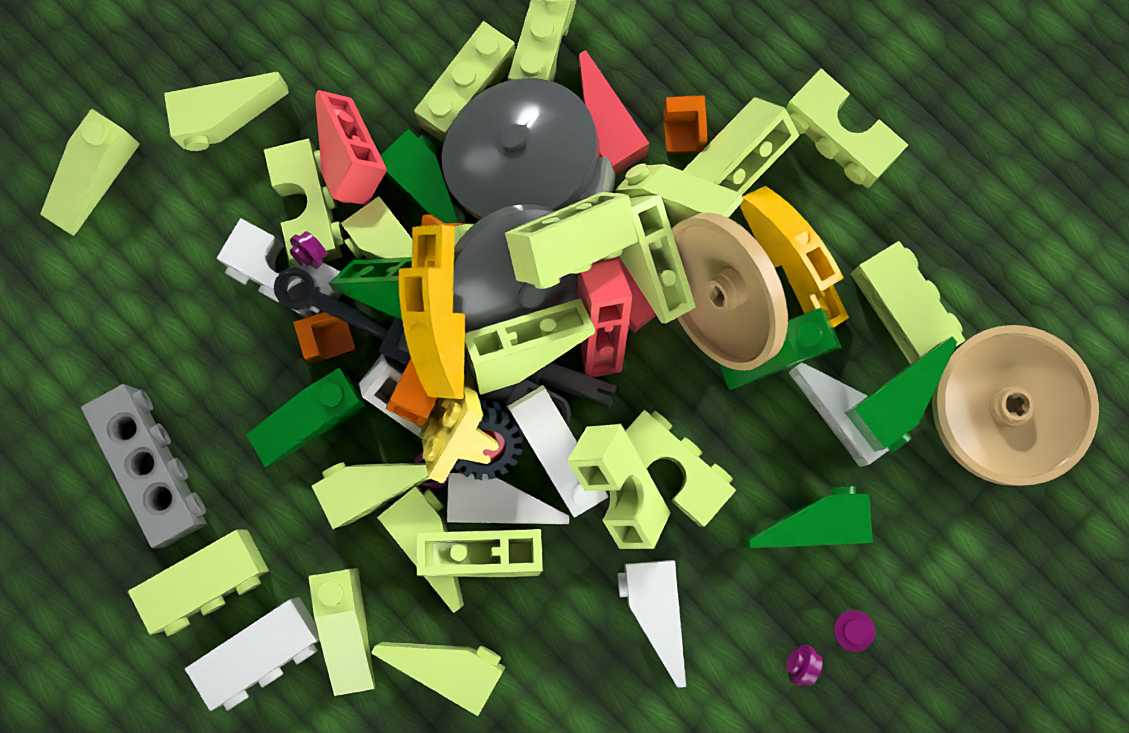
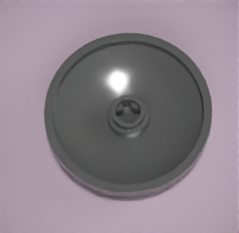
[442,78,599,220]
[453,204,595,345]

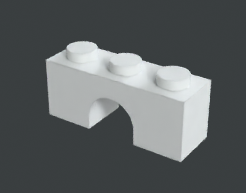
[216,218,342,318]

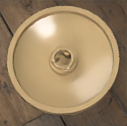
[672,212,788,370]
[932,325,1099,486]

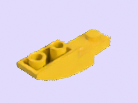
[739,186,849,327]
[399,225,465,399]

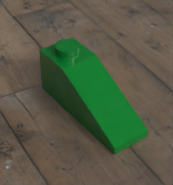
[380,129,458,223]
[328,257,412,320]
[719,308,842,390]
[845,336,958,452]
[246,368,368,468]
[744,486,873,548]

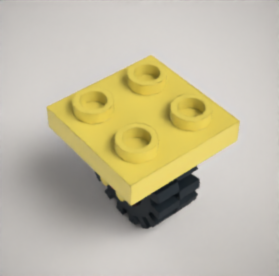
[419,374,522,483]

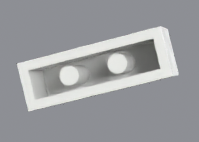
[185,597,320,711]

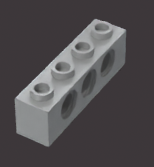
[81,384,207,548]

